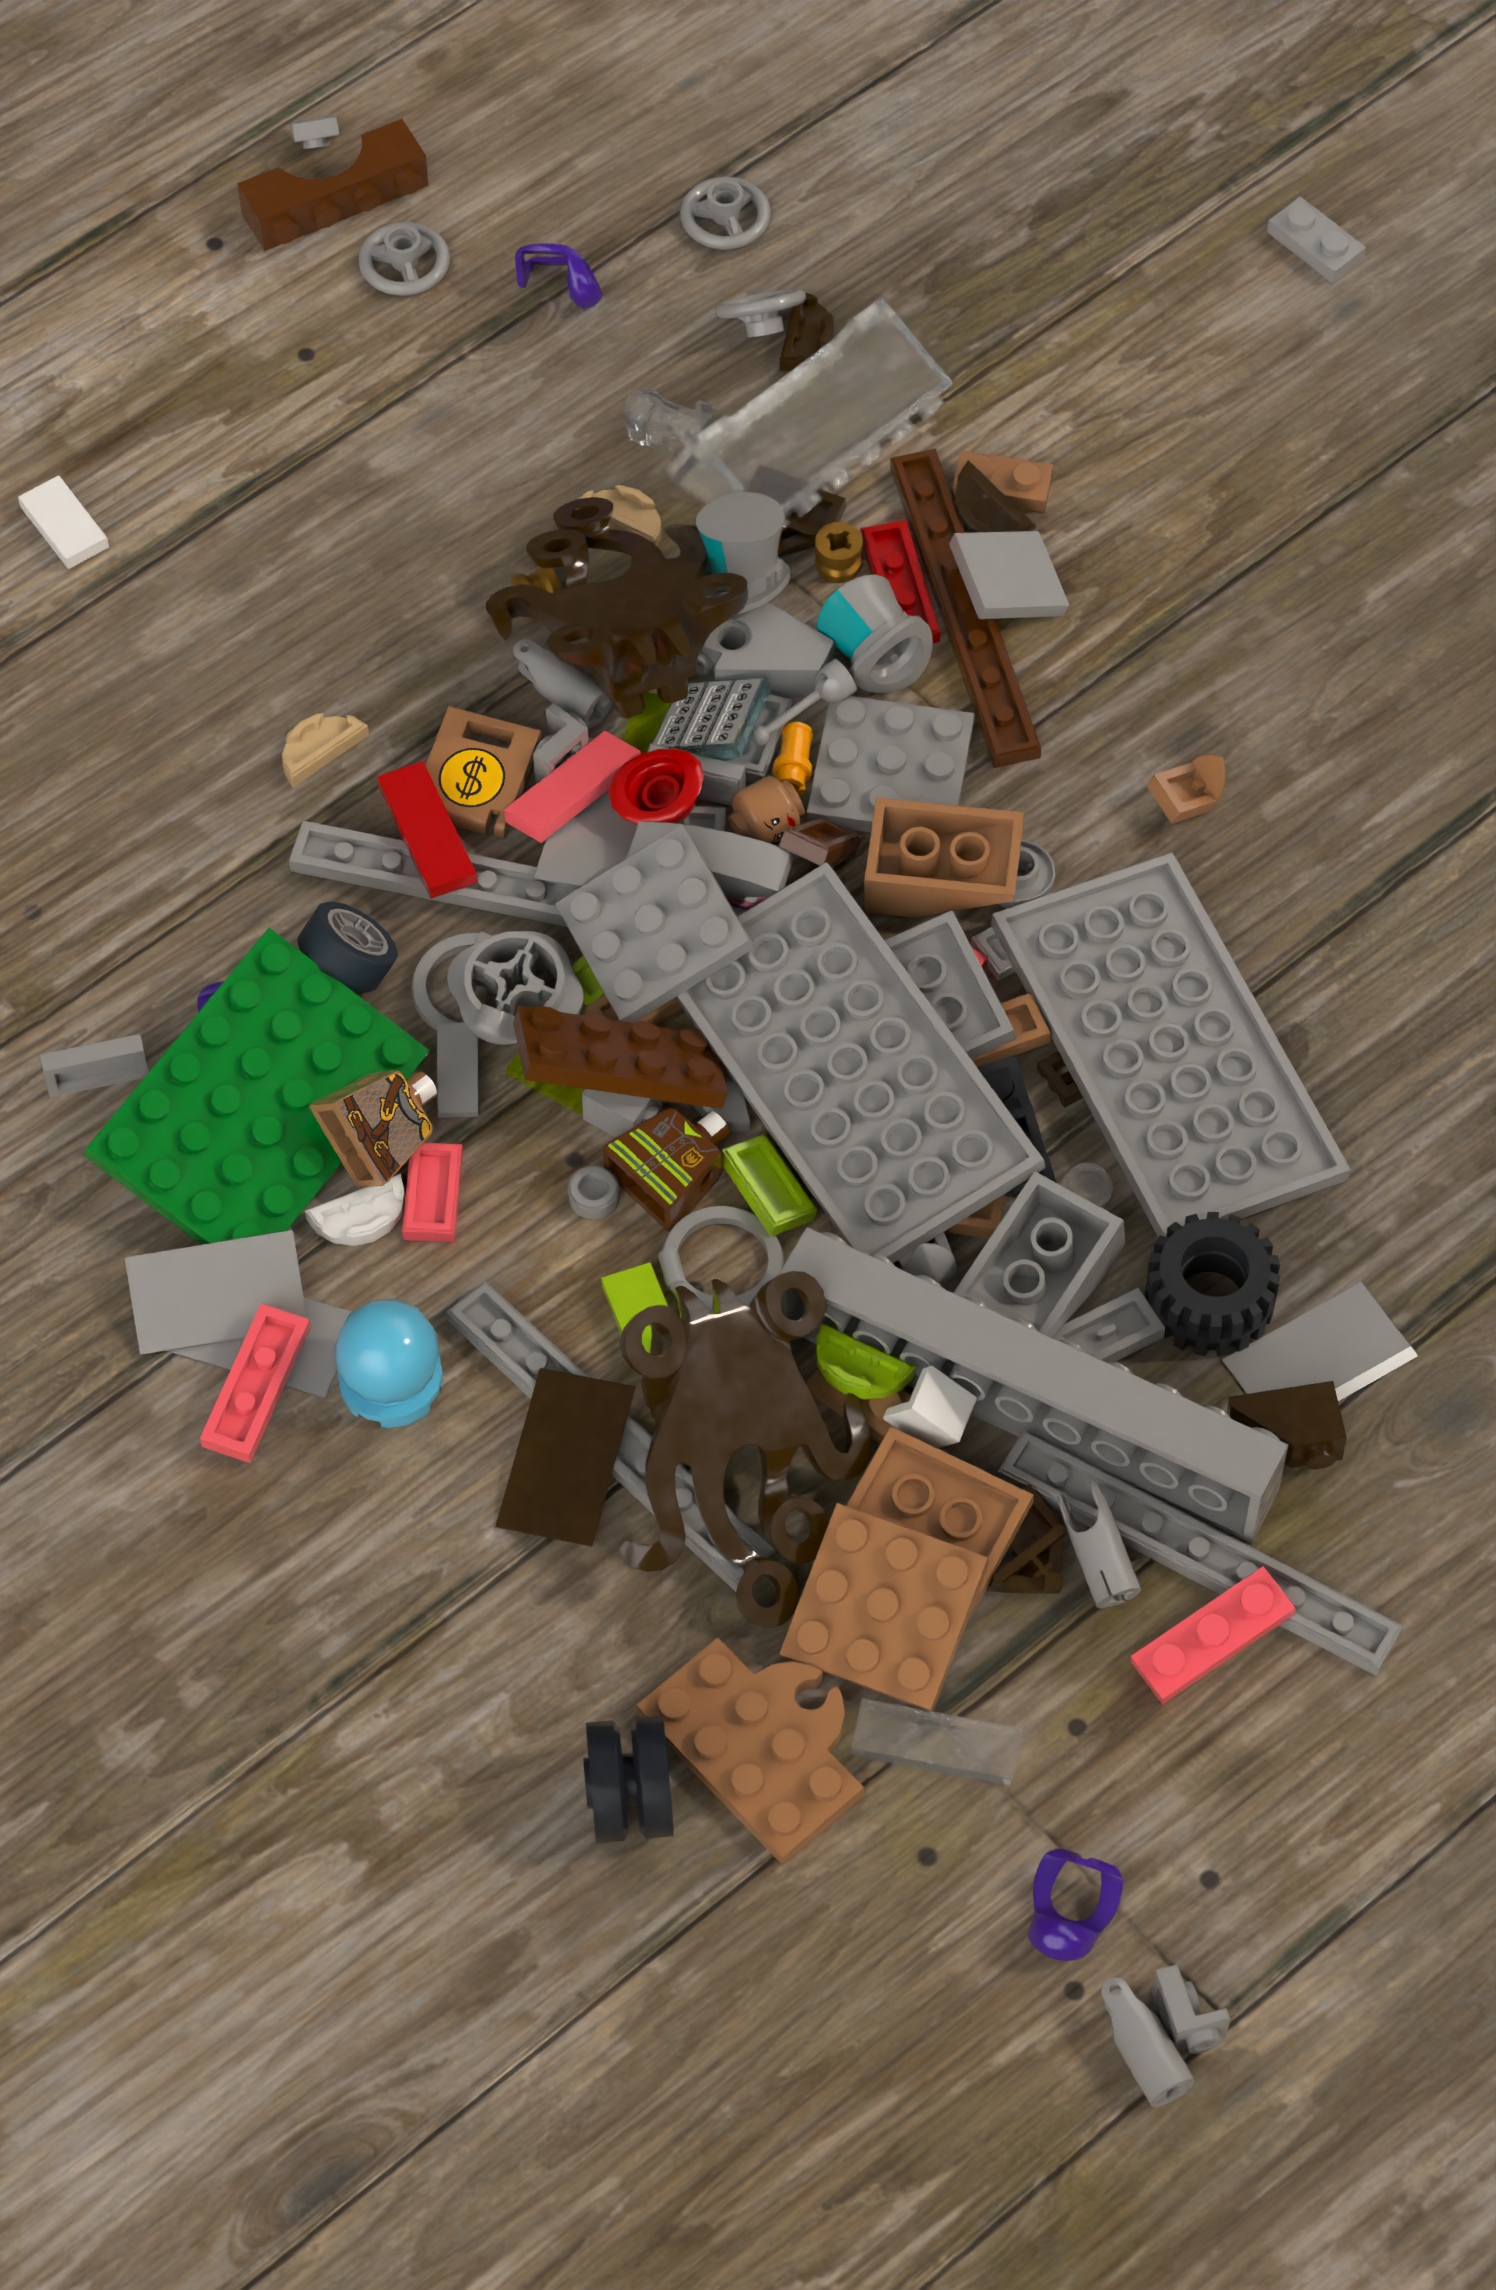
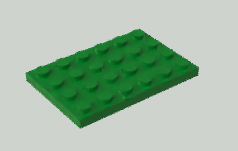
[83,928,430,1245]

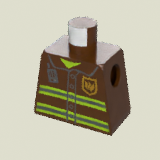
[603,1108,730,1232]

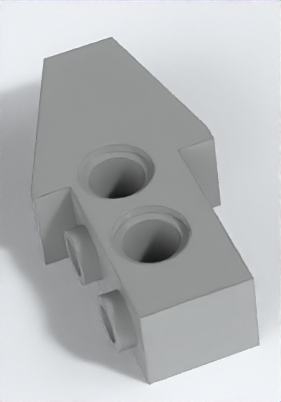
[696,602,835,698]

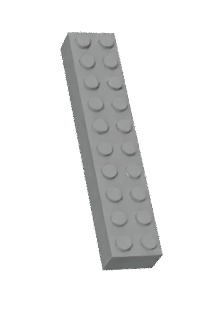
[779,1227,1288,1544]

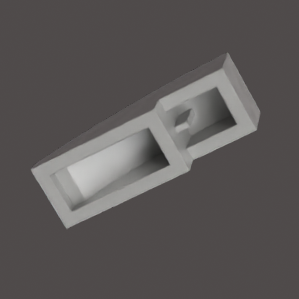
[626,822,794,897]

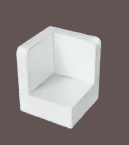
[883,1366,977,1448]

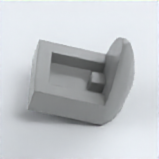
[899,1232,957,1288]

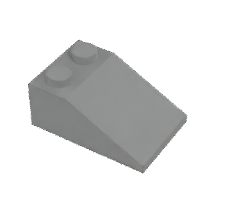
[954,1171,1125,1338]

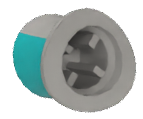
[696,492,791,614]
[817,575,932,693]

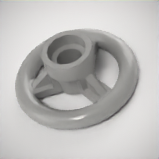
[680,176,771,250]
[359,222,450,296]
[715,289,806,337]

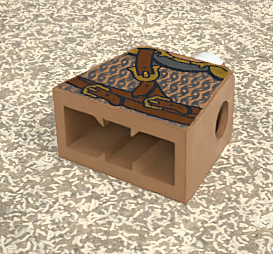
[309,1070,437,1188]

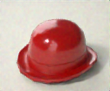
[608,748,704,825]

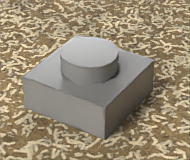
[289,115,339,149]

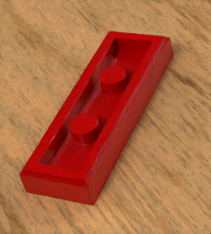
[860,520,941,644]
[377,761,477,899]

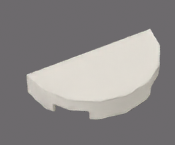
[305,1174,405,1246]

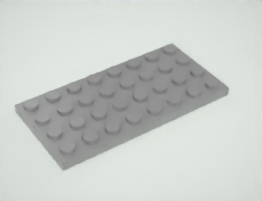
[991,852,1351,1238]
[675,862,1046,1263]

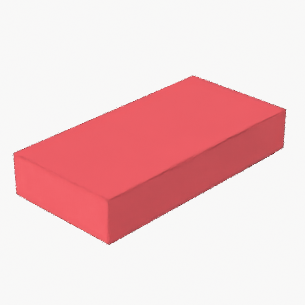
[402,1143,463,1242]

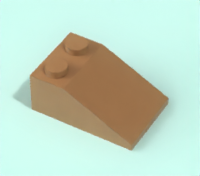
[864,797,1025,918]

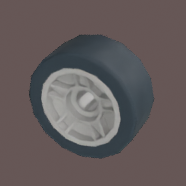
[297,901,398,993]

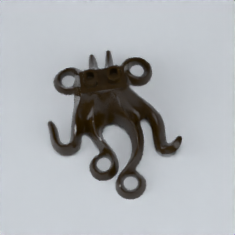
[486,497,748,719]
[619,1271,871,1628]

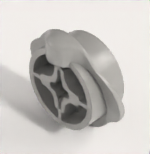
[447,931,584,1045]

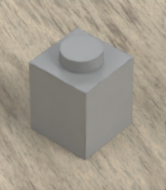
[582,1089,665,1137]

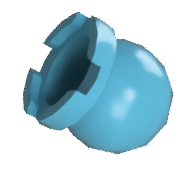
[334,1298,444,1428]

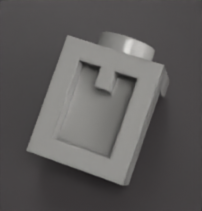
[533,703,589,783]
[1151,1964,1231,2053]

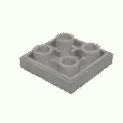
[949,531,1070,619]

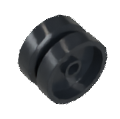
[583,1716,674,1843]

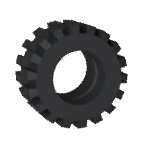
[1145,1212,1280,1357]

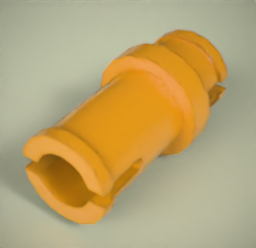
[773,722,813,797]

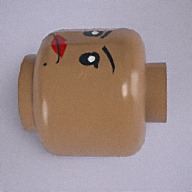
[728,776,805,845]

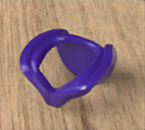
[515,243,603,309]
[1028,1849,1123,1961]

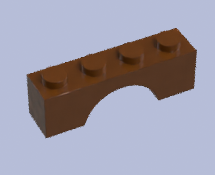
[237,119,429,251]

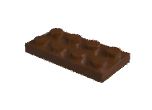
[513,1006,728,1109]

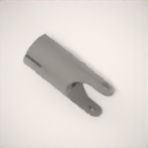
[513,639,613,728]
[1058,1480,1142,1608]
[1102,1977,1195,2107]

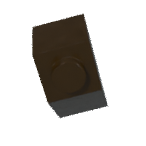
[1227,1381,1347,1470]

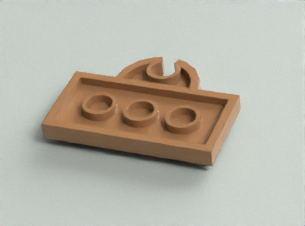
[636,1637,864,1865]

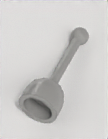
[750,659,857,746]

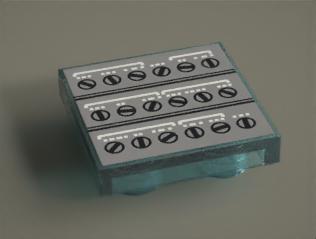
[648,677,771,761]

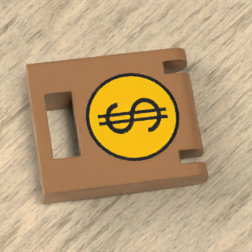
[425,706,542,839]

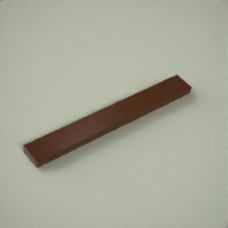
[890,448,1041,768]

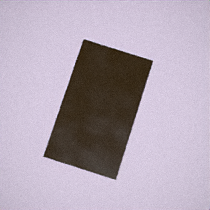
[495,1368,636,1547]

